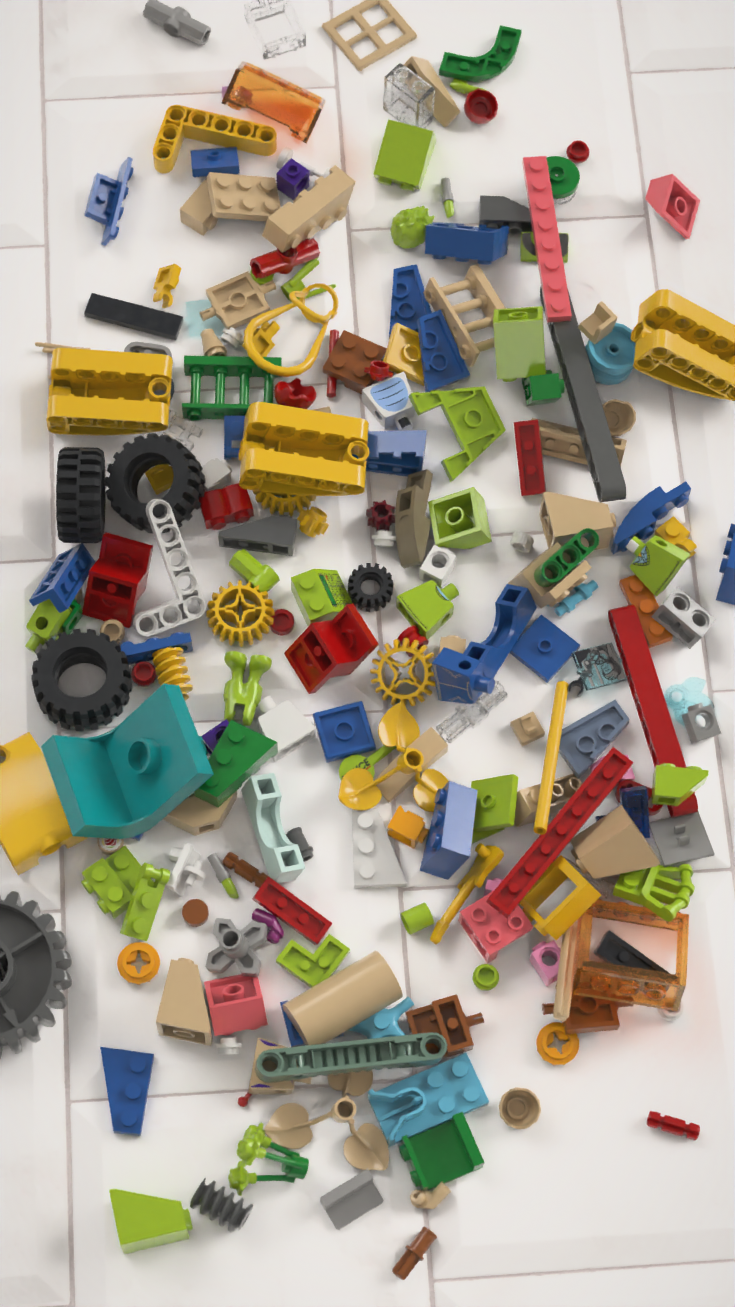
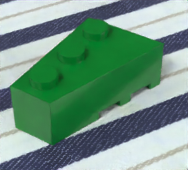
[194,720,278,807]

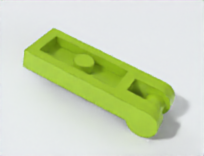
[120,862,170,942]

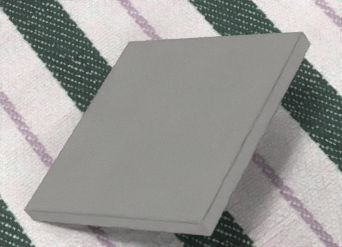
[648,811,715,867]

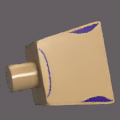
[248,1037,312,1095]

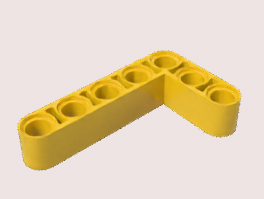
[152,105,277,174]

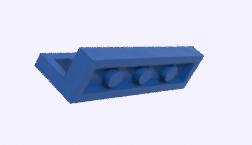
[29,543,95,613]

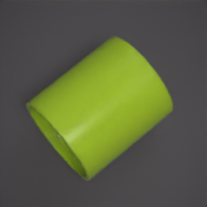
[400,902,434,935]

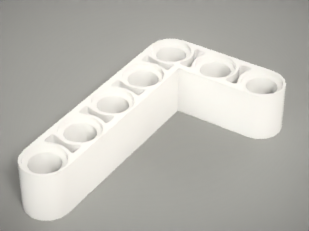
[132,498,206,636]

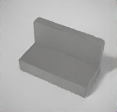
[320,1169,384,1230]

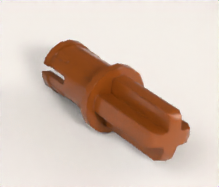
[392,1226,437,1280]

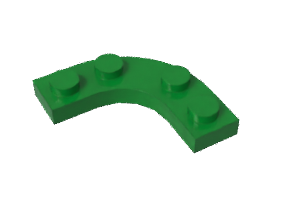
[439,25,522,82]

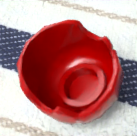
[463,88,498,124]

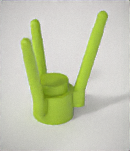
[281,257,336,302]

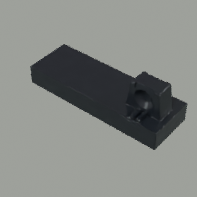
[593,930,674,999]

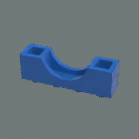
[463,584,537,679]

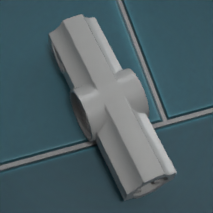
[143,0,211,45]

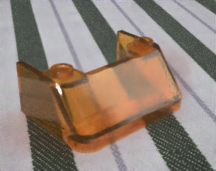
[221,61,326,144]

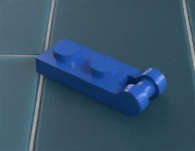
[120,632,193,665]

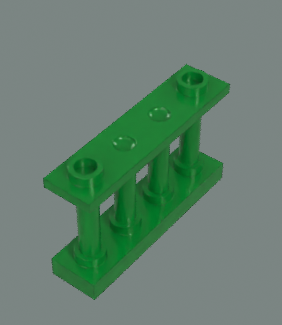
[182,355,282,421]

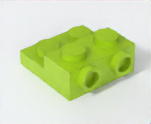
[81,845,154,919]

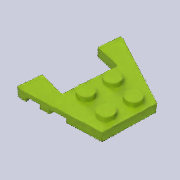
[408,386,506,482]

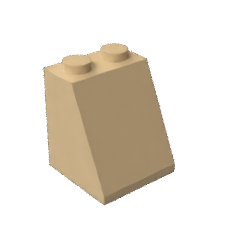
[539,492,616,550]
[570,805,661,879]
[156,958,213,1046]

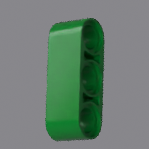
[534,528,599,587]

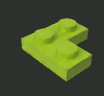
[276,934,351,988]

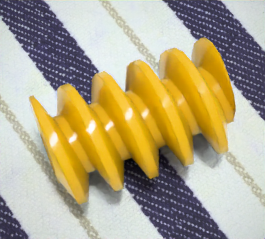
[152,647,193,701]

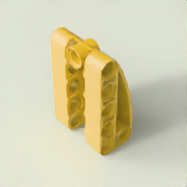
[631,289,735,401]
[46,348,173,436]
[238,402,370,496]
[0,732,88,876]

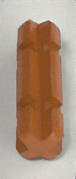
[223,852,268,888]

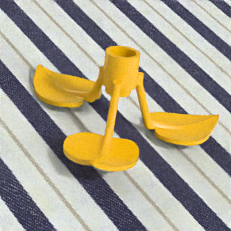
[338,702,448,812]

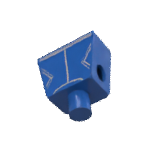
[432,647,495,704]

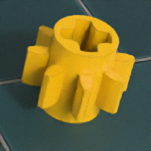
[297,506,329,538]

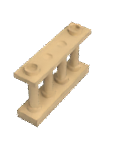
[423,264,506,368]

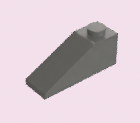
[218,515,297,556]

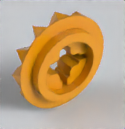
[117,942,160,985]
[536,1022,579,1066]

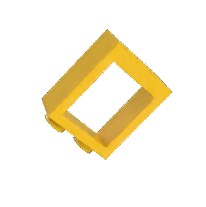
[520,855,601,941]

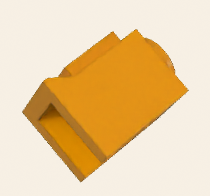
[387,805,429,849]

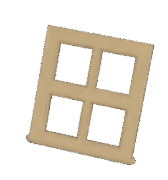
[322,0,417,71]

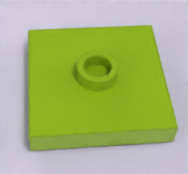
[471,774,519,833]

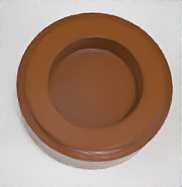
[182,899,209,927]

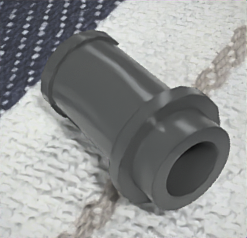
[286,827,314,862]

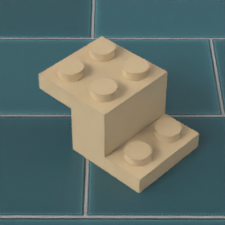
[508,542,592,609]

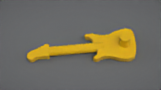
[430,843,504,945]

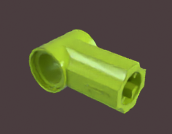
[229,549,280,593]

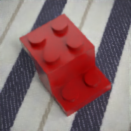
[82,532,153,628]
[284,604,379,694]

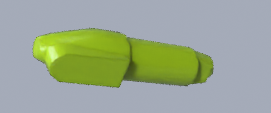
[449,79,487,94]

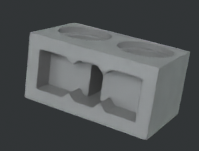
[652,587,716,649]

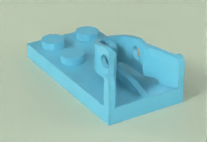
[367,1052,489,1147]

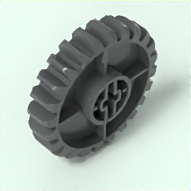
[0,891,72,1059]

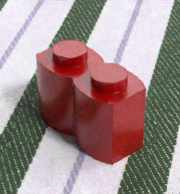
[198,483,254,530]

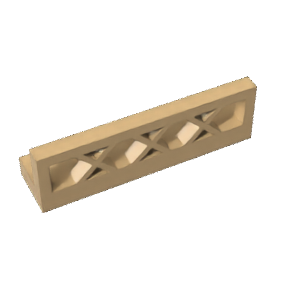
[531,418,627,467]

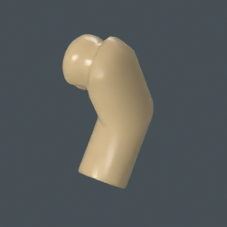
[410,1182,451,1209]

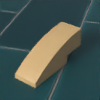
[374,727,448,803]

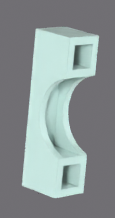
[241,773,306,883]

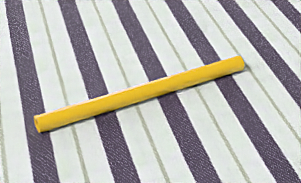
[533,681,569,835]

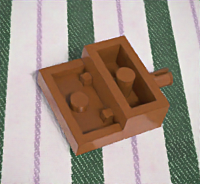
[322,330,394,394]
[405,994,485,1059]

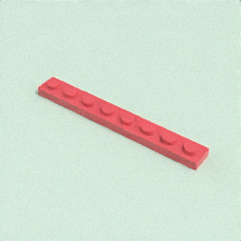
[522,156,572,323]

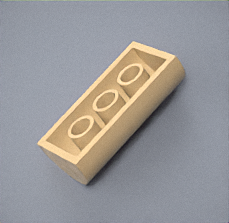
[282,950,403,1046]

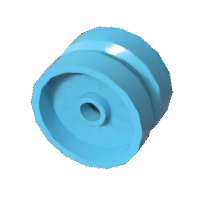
[585,323,635,385]

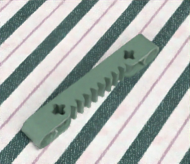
[255,1032,447,1083]

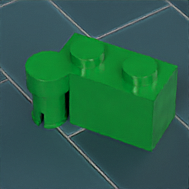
[522,369,565,406]

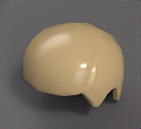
[602,399,636,437]
[498,1087,541,1129]

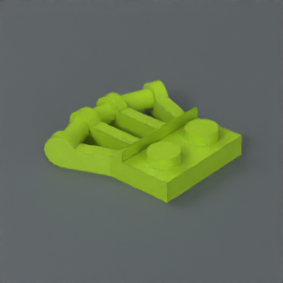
[612,864,695,922]

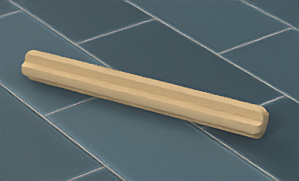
[553,917,581,1021]

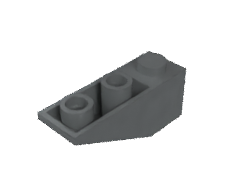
[479,195,533,235]

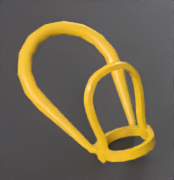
[243,283,339,377]

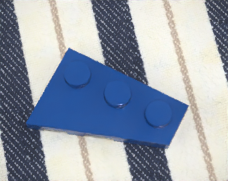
[389,264,432,338]
[417,310,470,392]
[100,1047,154,1137]

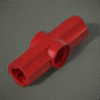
[250,238,320,279]

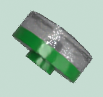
[547,156,580,205]

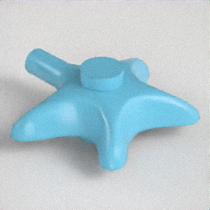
[349,997,414,1039]

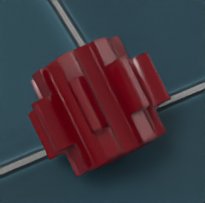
[366,500,395,532]

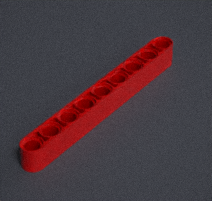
[608,604,698,818]

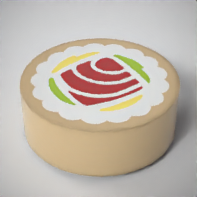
[97,838,124,855]

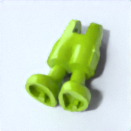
[223,651,272,726]

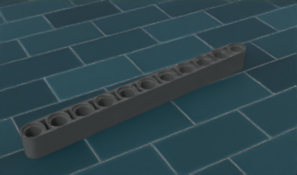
[540,286,626,503]

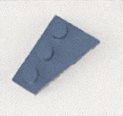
[559,699,630,779]

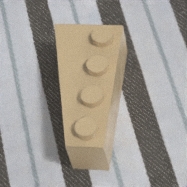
[262,165,356,252]

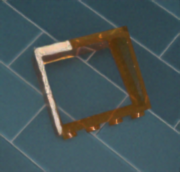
[572,898,689,1011]

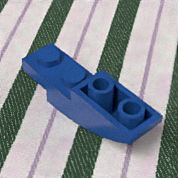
[611,481,692,555]

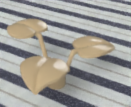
[264,1070,389,1171]

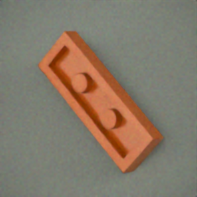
[619,575,673,648]

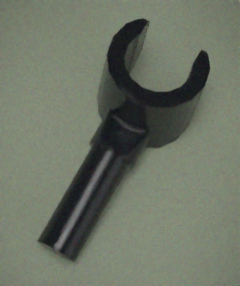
[568,666,592,697]

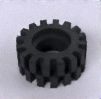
[348,563,393,612]

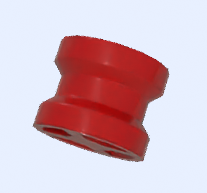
[397,625,429,657]

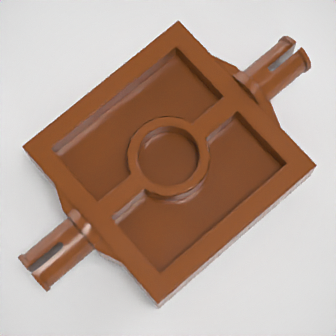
[542,977,634,1035]

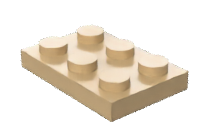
[206,172,281,221]

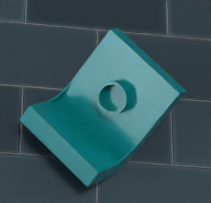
[41,684,214,839]

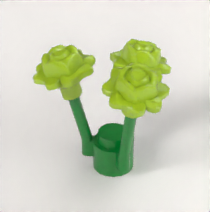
[228,1122,309,1196]

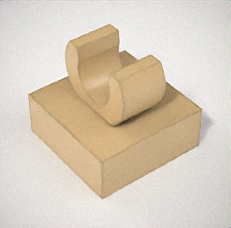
[510,711,545,747]

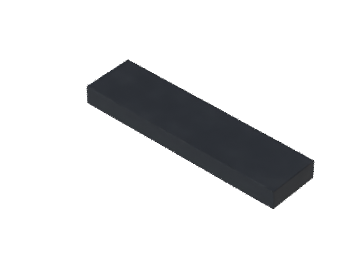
[84,293,184,341]

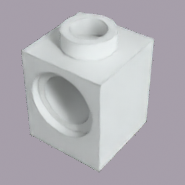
[419,545,456,589]

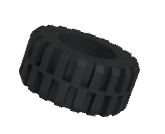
[105,433,205,534]
[56,447,106,543]
[31,629,132,732]

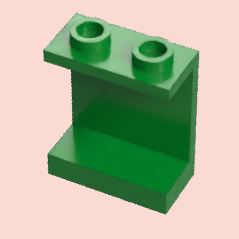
[398,1112,485,1191]

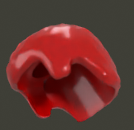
[274,378,317,409]

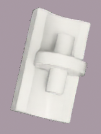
[165,843,206,897]

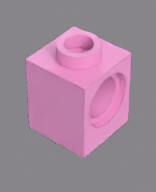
[529,940,561,987]

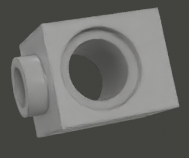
[681,702,722,744]

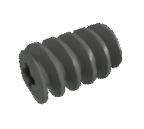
[190,1177,254,1233]

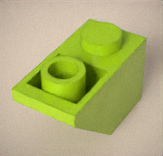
[651,763,709,806]

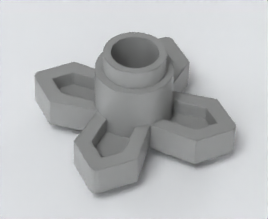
[205,918,268,977]

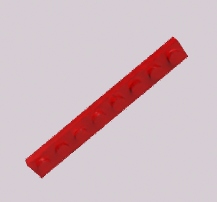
[486,747,634,918]

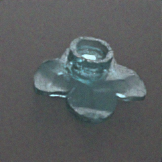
[664,677,714,726]

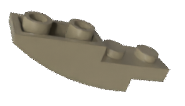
[395,469,433,569]

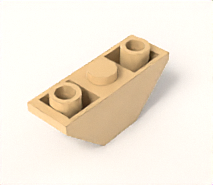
[162,791,238,836]

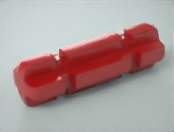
[646,1111,700,1141]

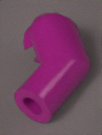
[251,908,284,944]

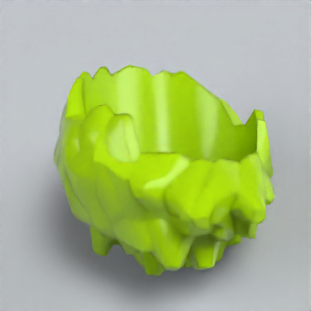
[390,205,435,249]

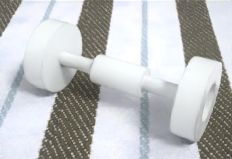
[276,146,332,178]

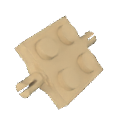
[199,271,276,330]

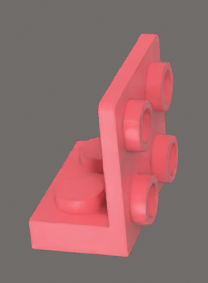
[458,891,533,964]

